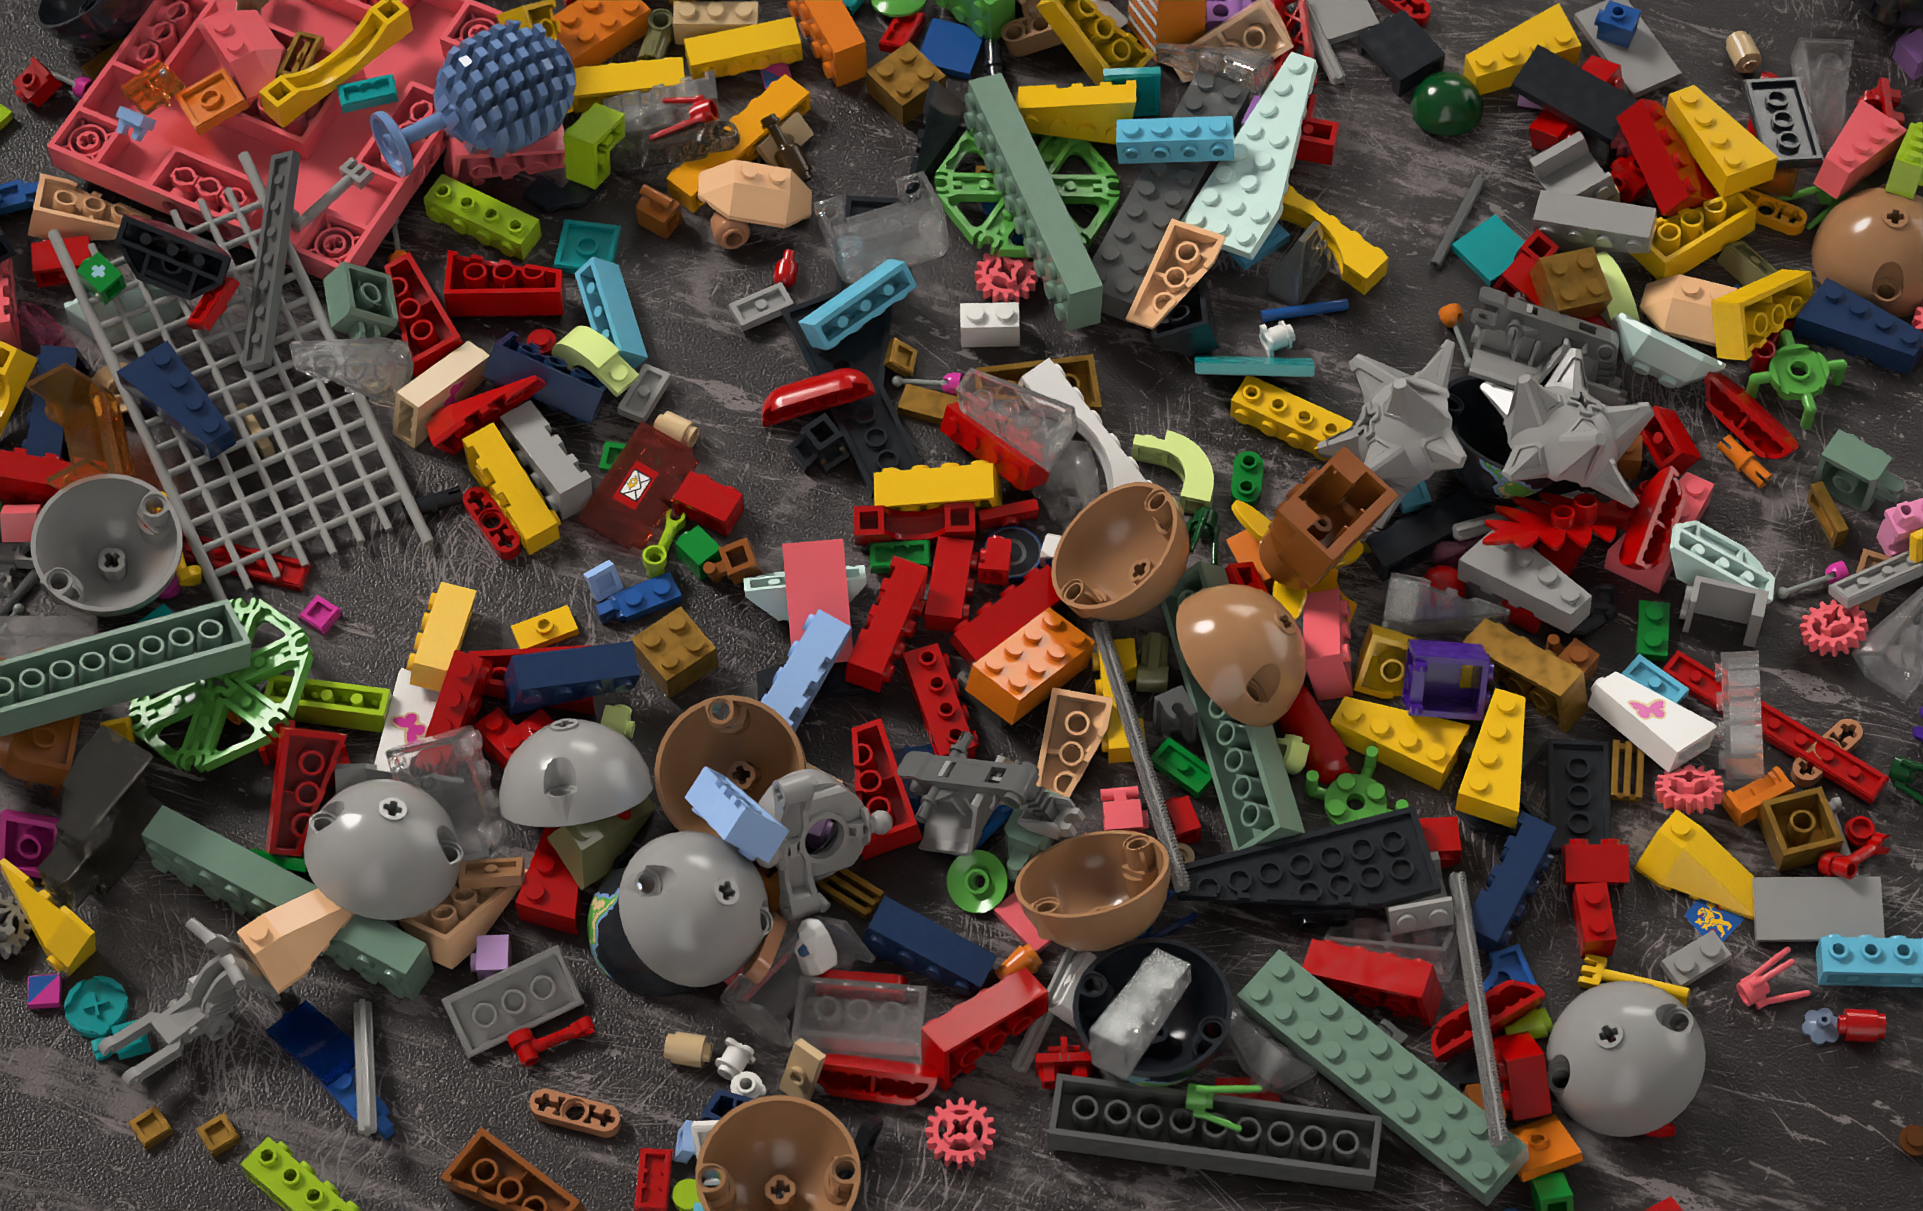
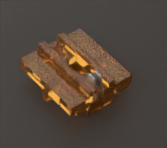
[120,59,186,116]

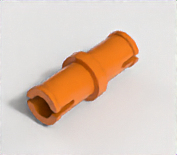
[1716,434,1773,489]

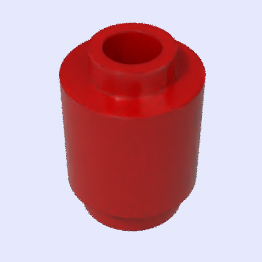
[1837,1009,1886,1042]

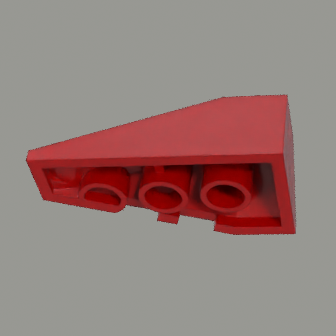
[425,375,547,456]

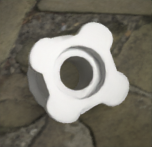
[1259,321,1295,357]
[715,1037,756,1081]
[730,1071,767,1099]

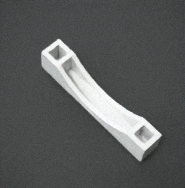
[1016,358,1152,491]

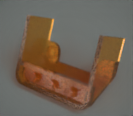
[26,362,136,490]

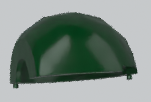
[1410,72,1484,136]

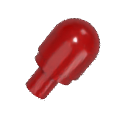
[773,249,798,289]

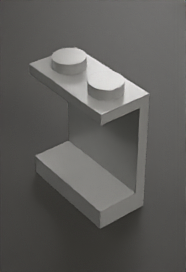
[1529,131,1617,200]
[1679,575,1769,648]
[1384,851,1455,935]

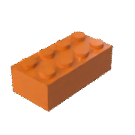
[553,0,651,68]
[787,0,867,87]
[965,607,1096,725]

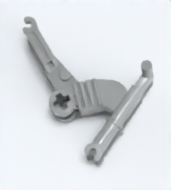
[98,917,290,1087]

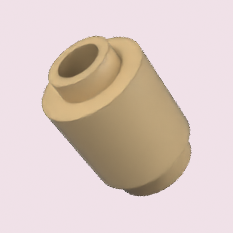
[1726,31,1762,73]
[653,411,699,450]
[664,1031,713,1068]

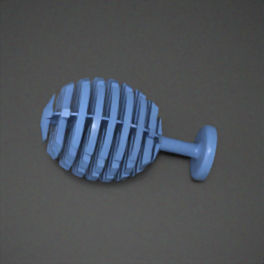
[370,20,576,178]

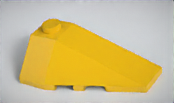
[1635,809,1754,920]
[0,858,97,976]

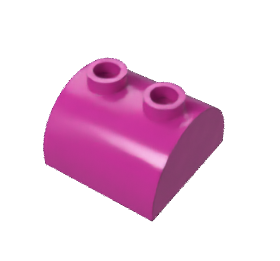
[0,809,73,881]

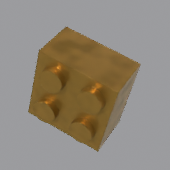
[866,41,946,126]
[1529,247,1613,319]
[631,606,719,699]
[1757,786,1844,873]

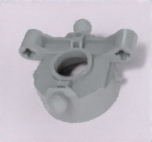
[756,769,893,921]

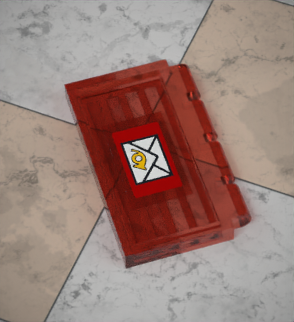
[578,421,700,551]

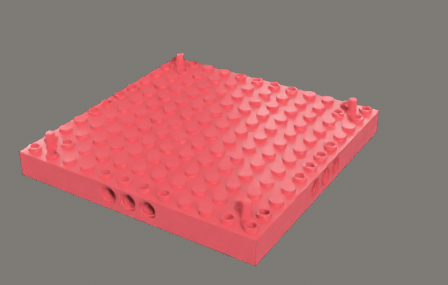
[46,0,503,280]

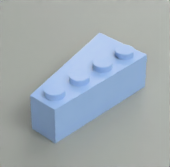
[760,609,853,732]
[685,766,789,863]

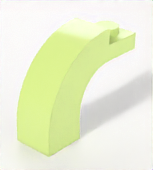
[1596,251,1640,330]
[551,326,639,397]
[1132,430,1214,514]

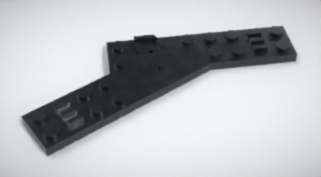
[781,195,922,499]

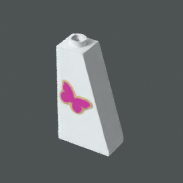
[374,668,440,776]
[1588,671,1717,773]

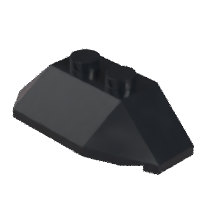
[115,214,232,300]

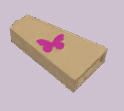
[393,341,490,449]

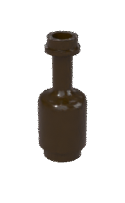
[760,113,814,183]

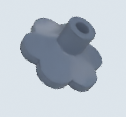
[1801,1008,1839,1045]

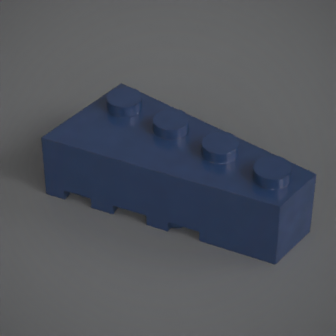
[1792,277,1923,375]
[483,331,609,423]
[116,340,237,459]
[22,345,91,462]
[503,641,640,715]
[1471,811,1556,953]
[857,896,997,997]

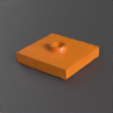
[174,67,249,136]
[1509,1114,1583,1182]

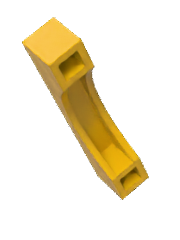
[259,0,413,128]
[1279,185,1389,295]

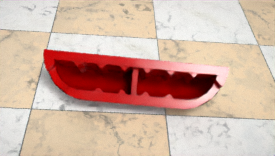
[761,368,876,427]
[1704,371,1799,459]
[1619,465,1686,570]
[1276,685,1356,785]
[1431,979,1546,1063]
[817,1054,938,1105]

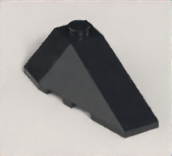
[906,80,968,206]
[1151,273,1219,357]

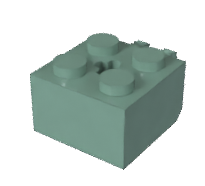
[323,261,398,351]
[1813,429,1904,512]
[1004,786,1062,883]

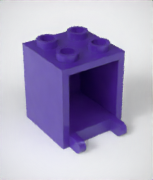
[1402,639,1494,721]

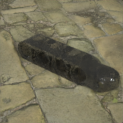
[610,120,740,171]

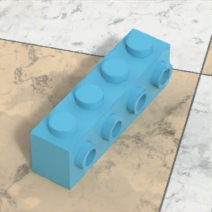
[1116,116,1234,164]
[575,257,648,370]
[798,259,918,350]
[1816,934,1923,987]

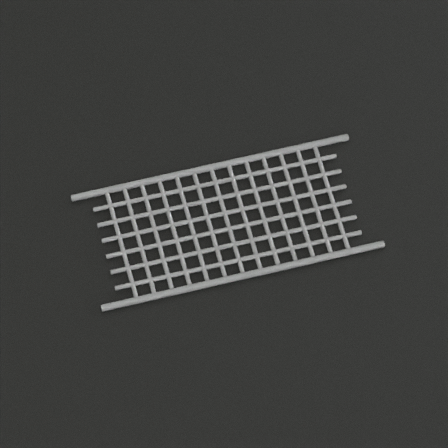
[47,151,434,602]

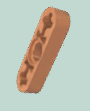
[1791,719,1863,787]
[743,912,788,984]
[529,1089,621,1138]

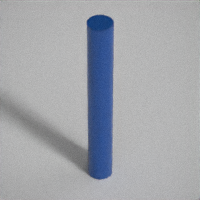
[1261,298,1349,322]

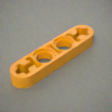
[1706,176,1807,236]

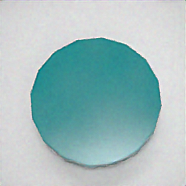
[64,976,129,1038]

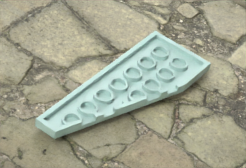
[1181,52,1318,260]

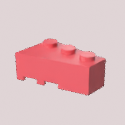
[1303,588,1354,702]

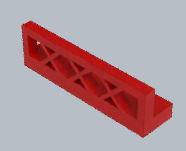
[1271,0,1318,86]

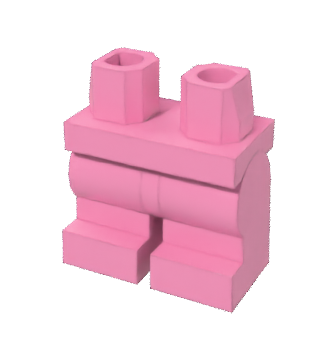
[1876,498,1923,557]

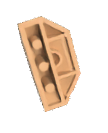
[698,160,812,229]
[1639,274,1737,347]

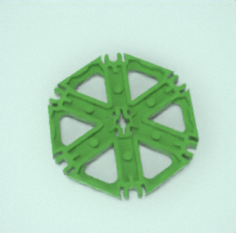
[935,129,1120,258]
[129,598,314,772]

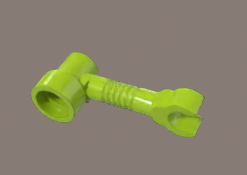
[642,509,686,579]

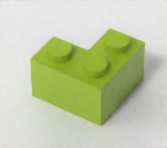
[563,102,625,189]

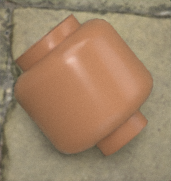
[710,211,750,249]

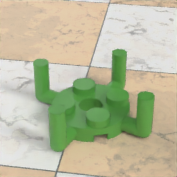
[1746,329,1848,430]
[1305,746,1409,826]

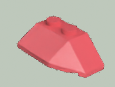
[195,10,284,103]

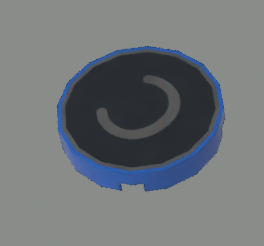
[983,526,1042,583]

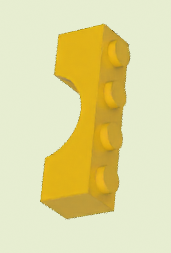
[0,341,38,437]
[1092,638,1146,763]

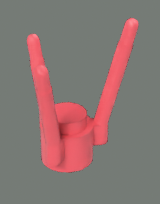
[1736,946,1811,1010]

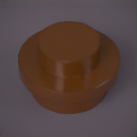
[1898,1125,1923,1157]

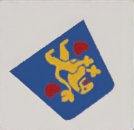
[1685,898,1746,942]

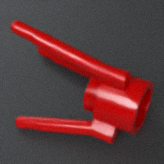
[649,94,718,141]

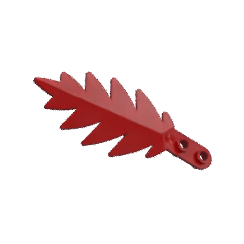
[1482,480,1650,551]

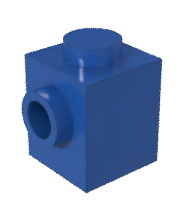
[1594,0,1641,48]

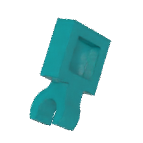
[91,1019,151,1061]

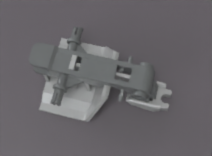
[1468,286,1628,406]
[897,731,1085,856]

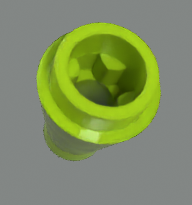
[1504,1007,1554,1039]

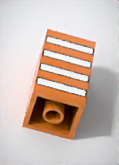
[1127,0,1207,63]

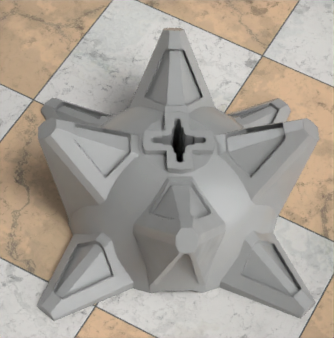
[1317,339,1467,529]
[1480,348,1655,509]

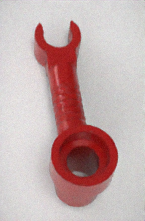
[1749,316,1797,373]
[1818,832,1891,879]
[507,1016,595,1067]

